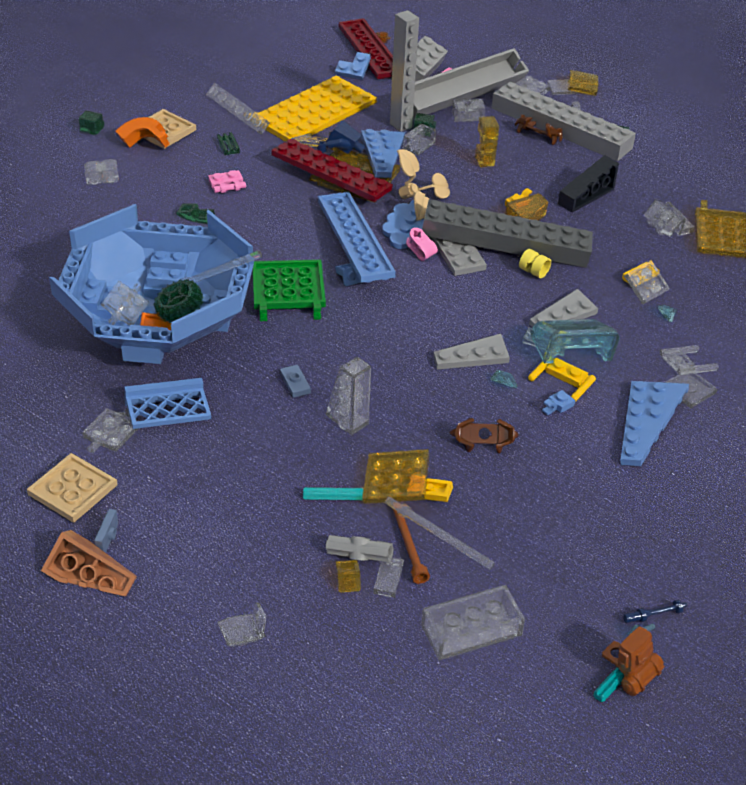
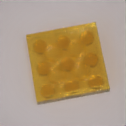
[362,449,430,504]

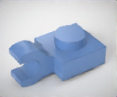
[542,390,575,415]

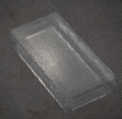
[373,557,404,598]

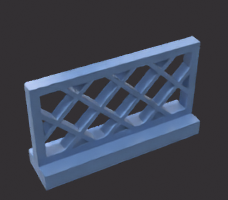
[124,378,211,429]

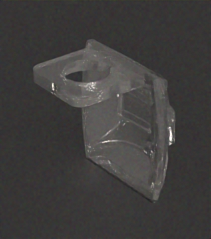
[217,602,266,647]

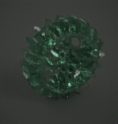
[153,279,204,323]

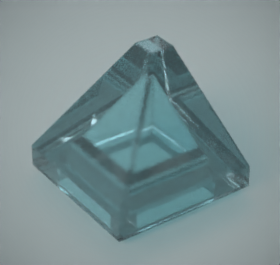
[657,304,677,322]
[490,370,518,388]

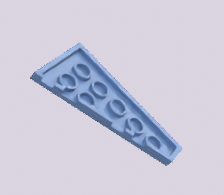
[361,129,405,178]
[620,381,689,466]

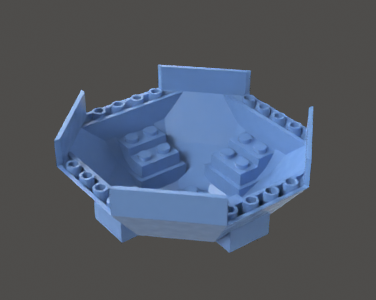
[49,204,254,364]

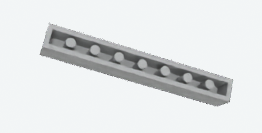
[390,10,419,132]

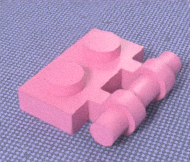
[208,170,246,193]

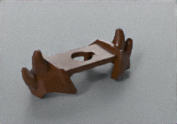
[514,115,563,145]
[449,418,519,453]

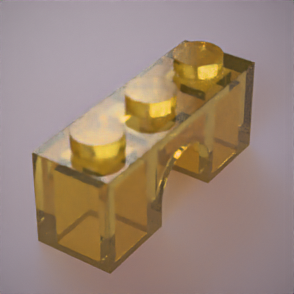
[475,116,499,167]

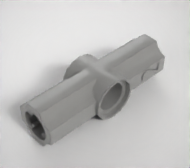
[326,535,394,562]

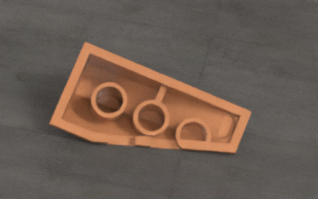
[41,530,137,596]

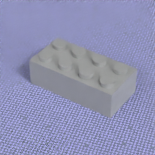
[415,36,448,82]

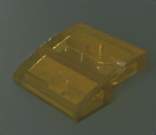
[568,70,598,96]

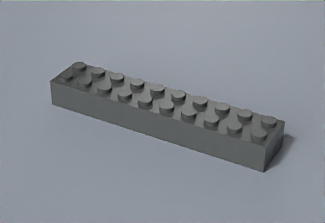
[422,199,593,268]

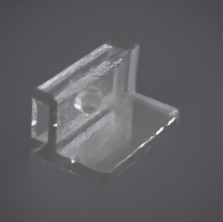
[663,201,695,236]

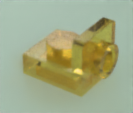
[336,560,361,593]

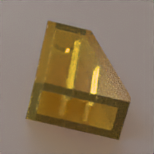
[505,193,548,221]

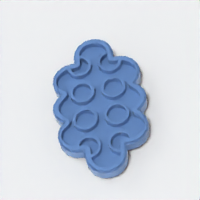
[382,200,424,249]

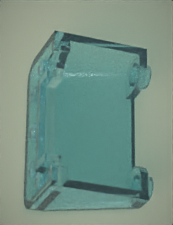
[531,319,620,364]

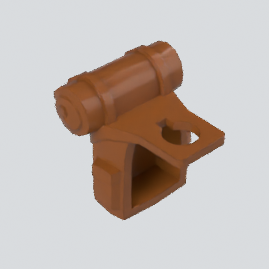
[602,626,665,696]

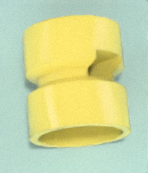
[519,249,551,279]

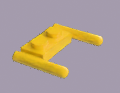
[528,355,596,402]

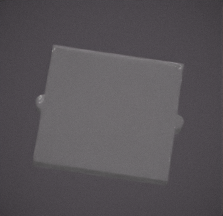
[547,79,577,95]

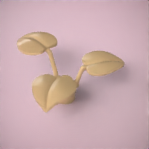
[397,149,450,221]

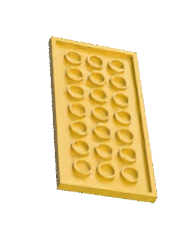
[251,76,377,142]

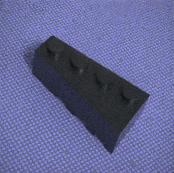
[558,155,619,213]

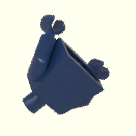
[317,120,366,154]

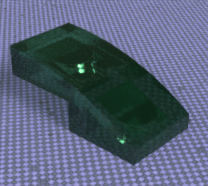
[176,203,215,224]

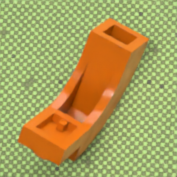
[115,117,170,148]

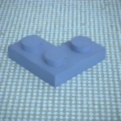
[335,52,371,80]

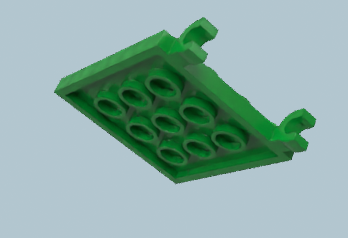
[253,259,326,321]

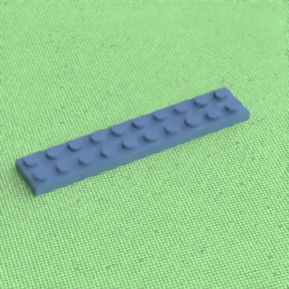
[318,192,395,283]

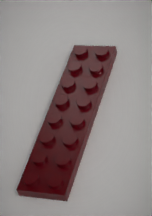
[339,18,393,79]
[271,139,393,202]

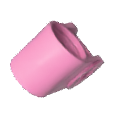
[406,228,438,261]

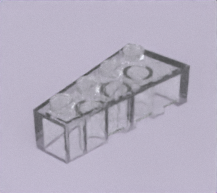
[325,357,371,435]

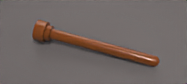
[392,503,430,584]

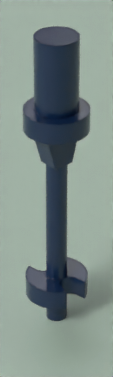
[623,599,687,623]

